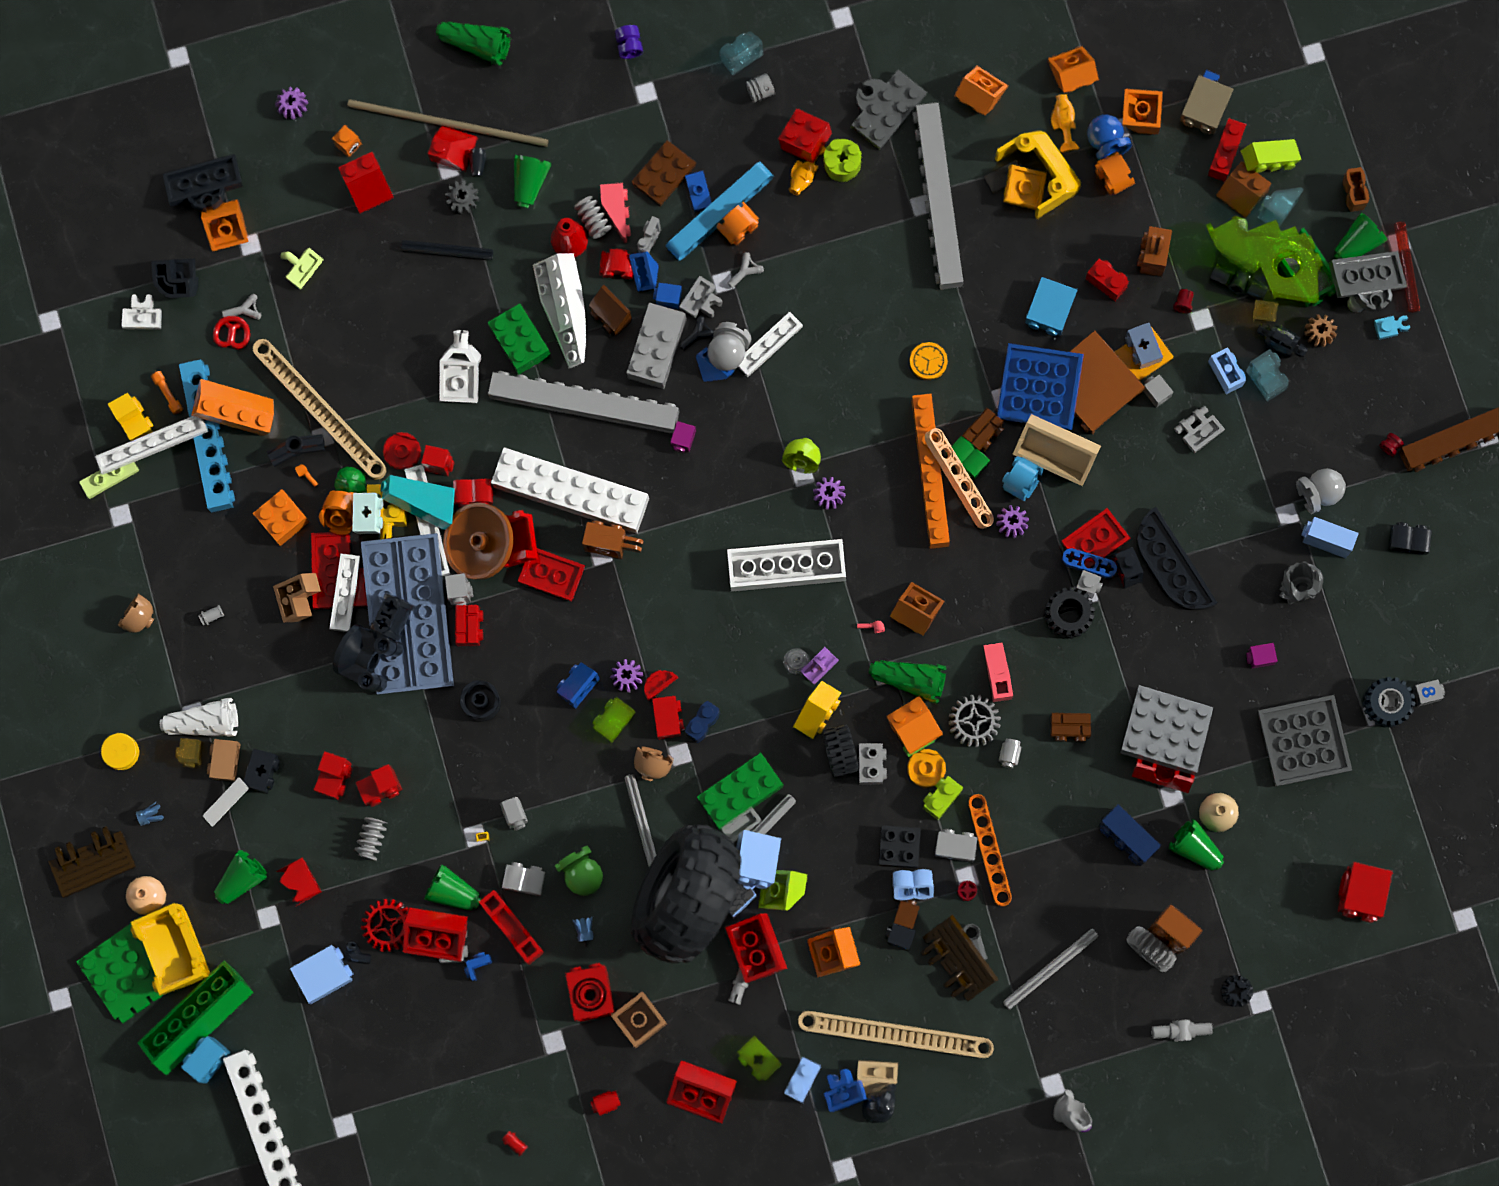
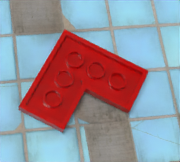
[311,532,368,609]

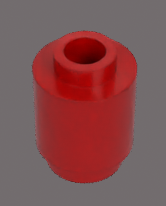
[590,1090,621,1116]

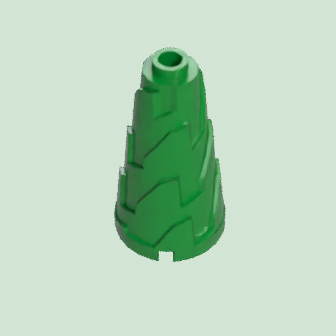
[436,21,510,65]
[869,660,946,704]

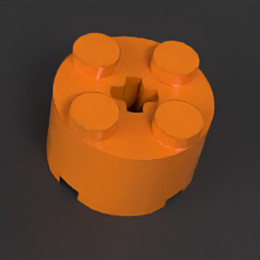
[1095,151,1135,195]
[716,202,759,245]
[319,490,354,535]

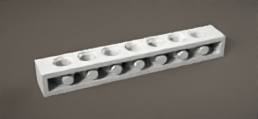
[223,1050,301,1186]

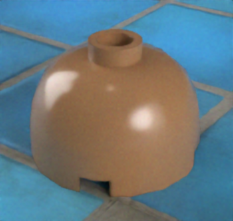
[118,593,154,633]
[634,746,674,781]

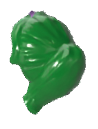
[335,467,367,493]

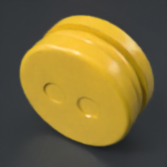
[101,733,139,770]

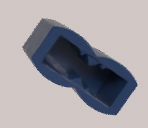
[686,701,720,743]

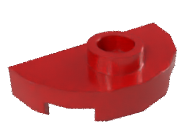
[644,670,679,702]

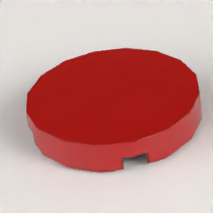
[383,432,421,470]

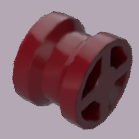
[1379,433,1404,457]
[957,880,977,901]

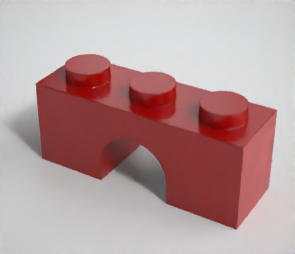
[1207,118,1246,182]
[1132,758,1195,793]

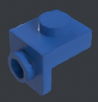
[464,952,492,981]

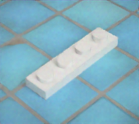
[738,312,803,377]
[330,554,361,632]

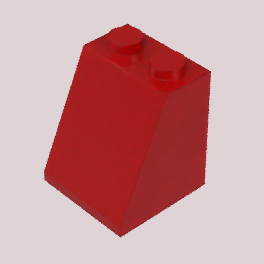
[338,152,394,214]

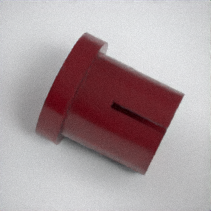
[1173,289,1194,314]

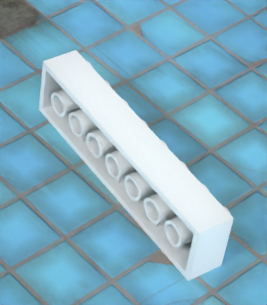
[491,448,649,534]

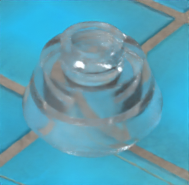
[783,648,810,674]

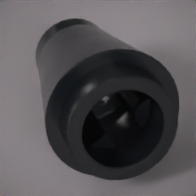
[468,148,487,177]

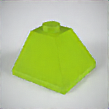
[758,870,807,910]

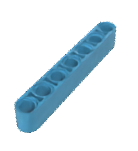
[666,162,774,260]

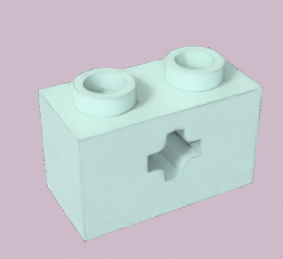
[352,493,383,534]

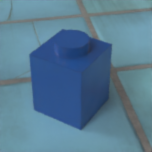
[653,283,682,309]

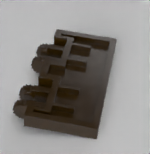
[48,827,136,898]
[921,915,999,1001]

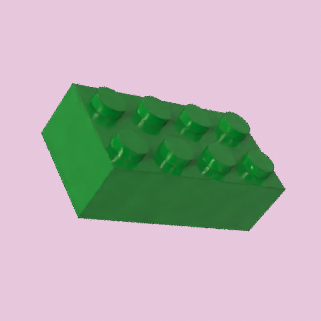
[697,753,783,831]

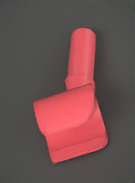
[857,621,885,633]

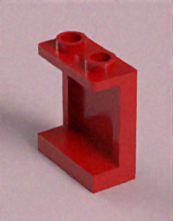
[504,510,538,567]

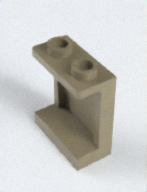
[1180,75,1233,134]

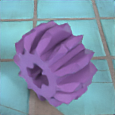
[276,87,308,120]
[813,477,846,510]
[996,505,1029,538]
[610,659,643,692]

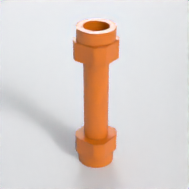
[151,371,183,415]

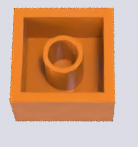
[253,489,309,546]

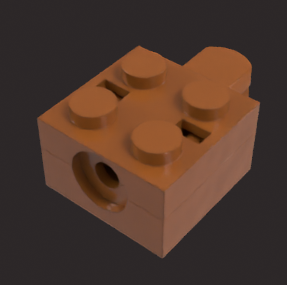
[1137,226,1172,277]
[582,520,644,559]

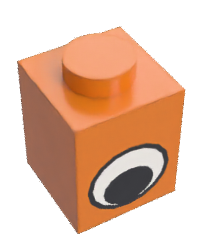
[332,125,361,157]

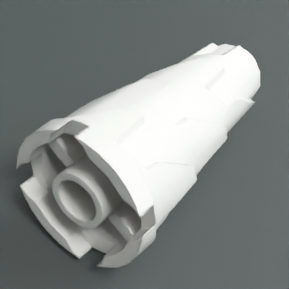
[160,698,238,737]

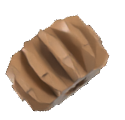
[1304,315,1337,347]

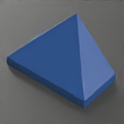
[629,251,659,291]
[696,348,736,382]

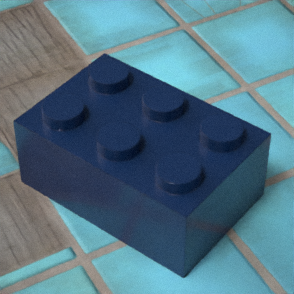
[1099,804,1161,866]

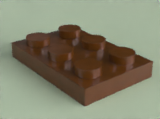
[632,140,696,206]

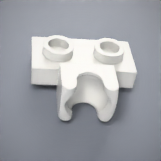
[122,294,162,329]

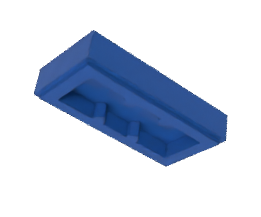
[685,171,712,212]

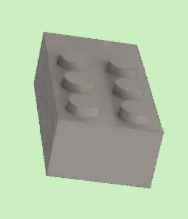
[627,303,686,389]

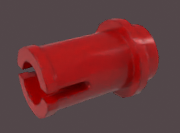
[502,1131,528,1156]

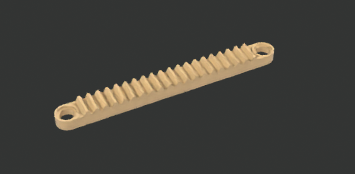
[253,339,386,480]
[798,1011,994,1058]

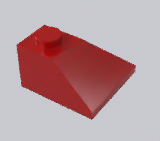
[428,126,478,172]

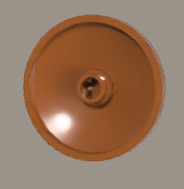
[443,503,513,580]

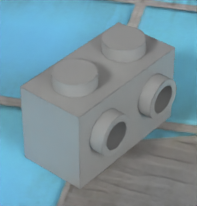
[445,573,473,606]
[859,743,887,785]
[935,829,978,862]

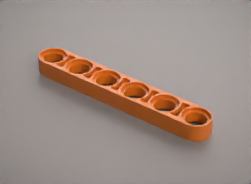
[968,794,1011,907]

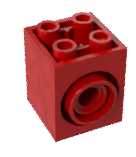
[1338,862,1393,923]
[566,963,615,1022]

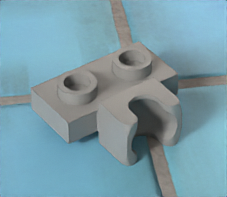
[679,276,722,318]

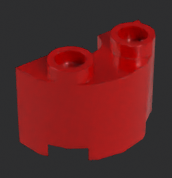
[599,249,634,279]

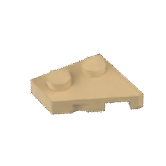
[857,1060,898,1095]

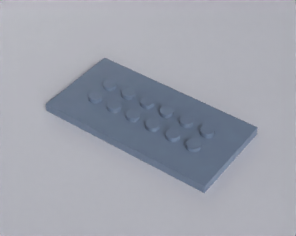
[361,533,454,695]

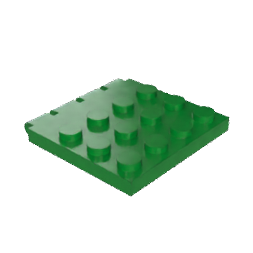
[76,916,164,1023]

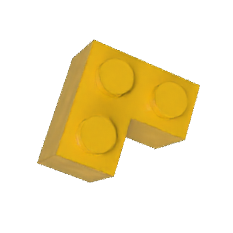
[108,393,153,441]
[793,681,841,739]

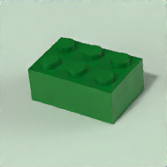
[488,304,551,375]

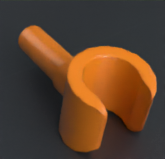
[295,464,318,487]

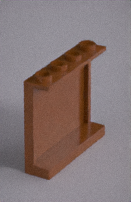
[1070,331,1145,435]

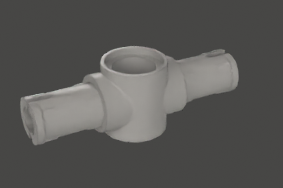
[1151,1020,1212,1041]

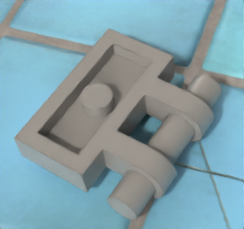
[637,216,661,253]
[1174,406,1225,454]

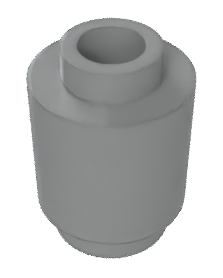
[999,738,1021,768]

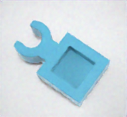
[1374,316,1410,340]

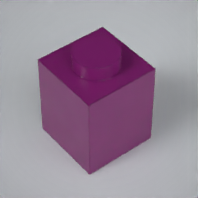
[670,421,696,453]
[1246,643,1278,669]

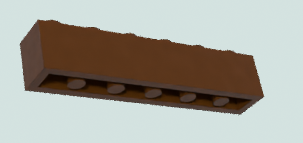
[1399,407,1499,473]

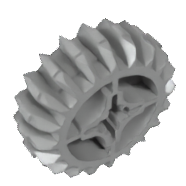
[948,695,1001,747]
[1127,926,1176,972]

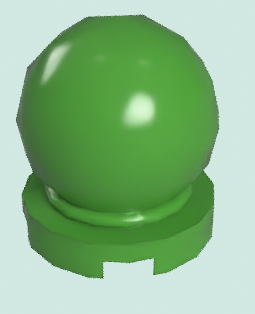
[555,846,603,896]

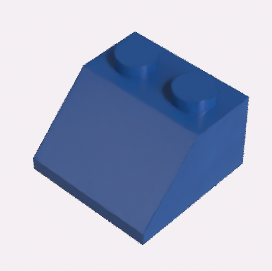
[556,662,600,709]

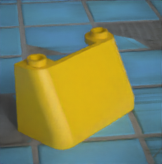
[131,903,210,995]

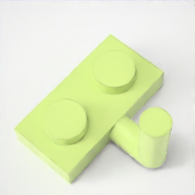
[280,248,324,289]

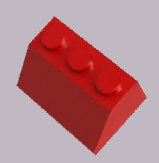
[403,908,468,962]
[726,913,788,983]
[667,1060,737,1124]

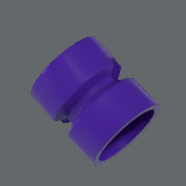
[615,25,643,59]

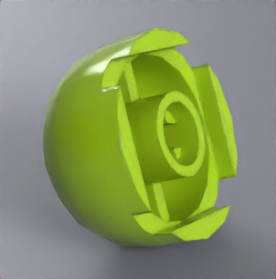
[782,438,821,474]

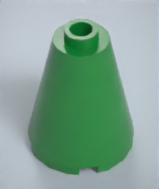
[514,155,551,208]
[1334,213,1388,259]
[1168,819,1224,871]
[214,850,267,904]
[424,864,481,911]

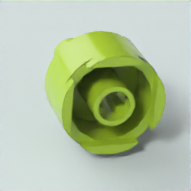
[824,139,861,182]

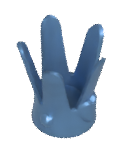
[133,802,164,826]
[572,917,593,947]

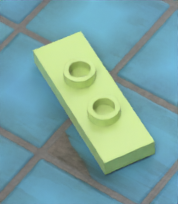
[80,462,139,499]

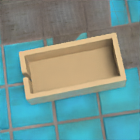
[1013,414,1101,486]

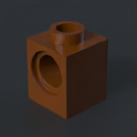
[894,900,919,929]

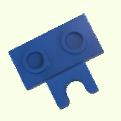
[824,1069,867,1112]

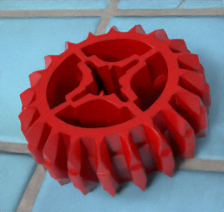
[361,899,409,952]

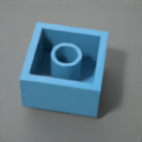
[182,1036,232,1084]

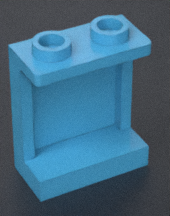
[1025,277,1077,336]

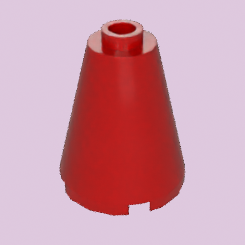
[551,218,588,257]

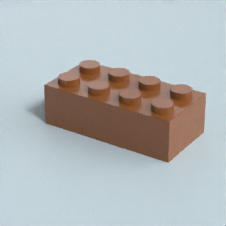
[1148,905,1202,955]

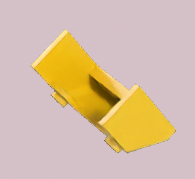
[995,131,1081,219]

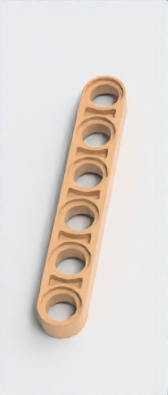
[925,428,994,529]

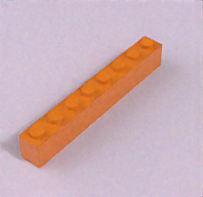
[912,394,950,549]

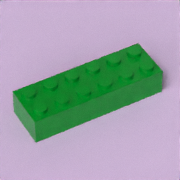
[138,960,253,1075]

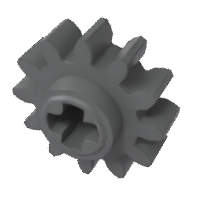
[446,180,479,214]

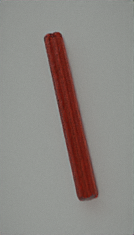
[1394,222,1420,313]

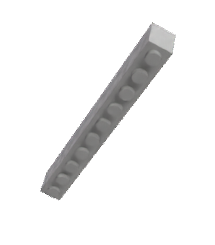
[913,103,963,290]
[488,371,679,433]

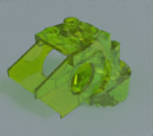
[1206,216,1323,303]

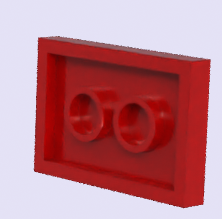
[1061,508,1130,568]
[518,548,585,602]

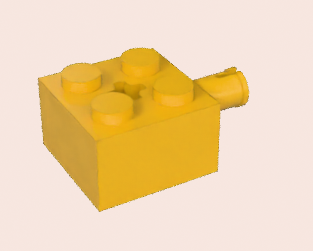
[366,484,407,540]

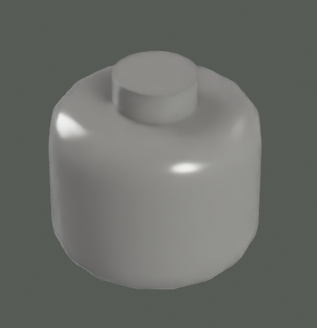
[1347,296,1364,313]

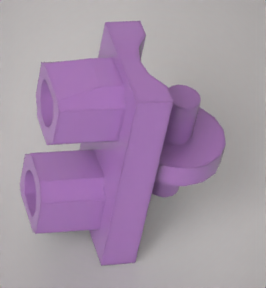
[801,647,839,685]

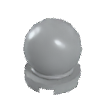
[708,322,751,371]
[1296,468,1346,514]

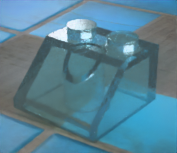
[719,31,763,75]
[1258,187,1304,230]

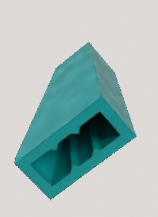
[380,475,455,530]

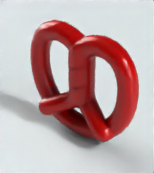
[213,316,250,349]

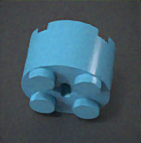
[1002,456,1043,501]

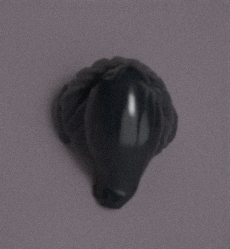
[862,1083,897,1123]

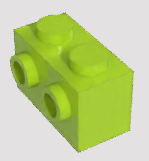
[923,776,963,820]

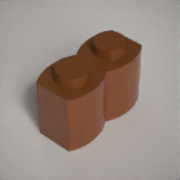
[1343,167,1369,212]

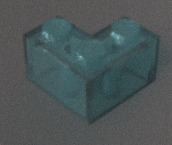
[1246,349,1289,402]

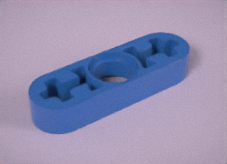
[1062,548,1117,578]

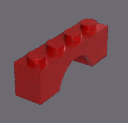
[479,890,544,965]

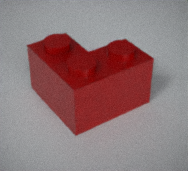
[314,751,353,800]
[356,764,402,807]

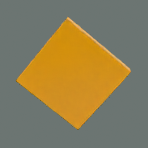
[1003,165,1047,210]

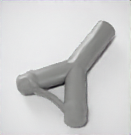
[728,252,764,288]
[222,294,261,320]

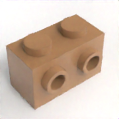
[207,739,241,782]

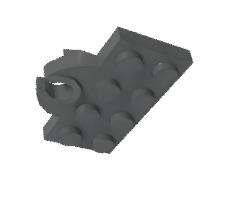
[851,69,927,150]
[1328,251,1407,312]

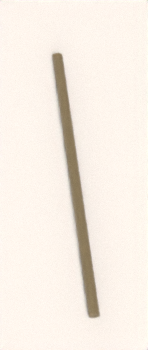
[348,100,548,147]

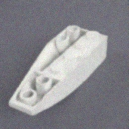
[533,254,586,368]

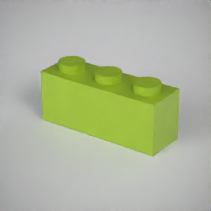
[1241,139,1301,173]

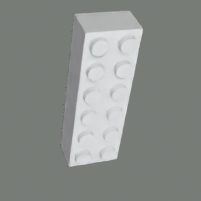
[727,539,846,591]

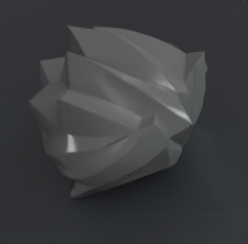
[1279,561,1323,605]

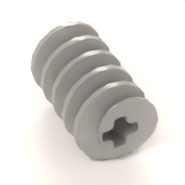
[574,196,612,238]
[354,817,387,861]

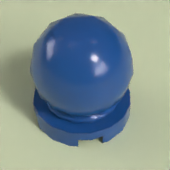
[1087,115,1132,160]

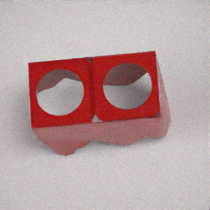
[276,858,322,906]

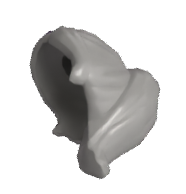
[1054,1089,1092,1132]

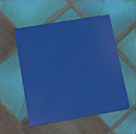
[997,343,1084,430]

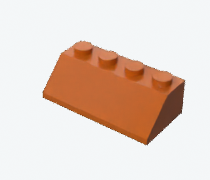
[191,379,274,436]

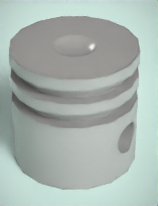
[746,73,775,103]

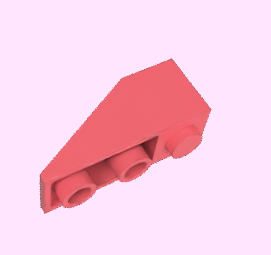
[600,183,630,243]
[983,643,1013,702]

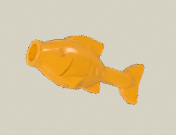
[1051,94,1079,153]
[789,147,827,196]

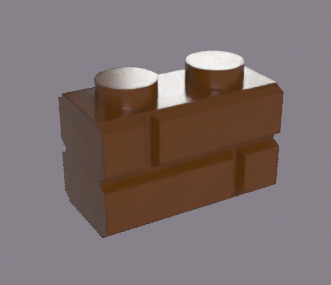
[962,408,1004,452]
[1050,713,1091,742]

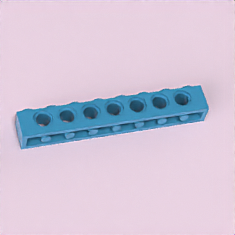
[179,360,235,512]

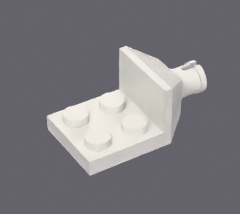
[439,330,481,403]

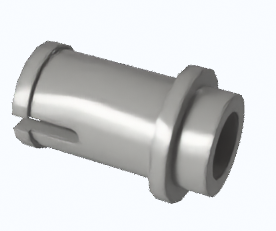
[198,605,224,625]

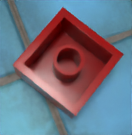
[778,109,832,163]

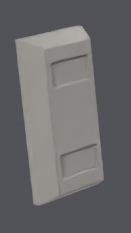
[721,808,762,843]

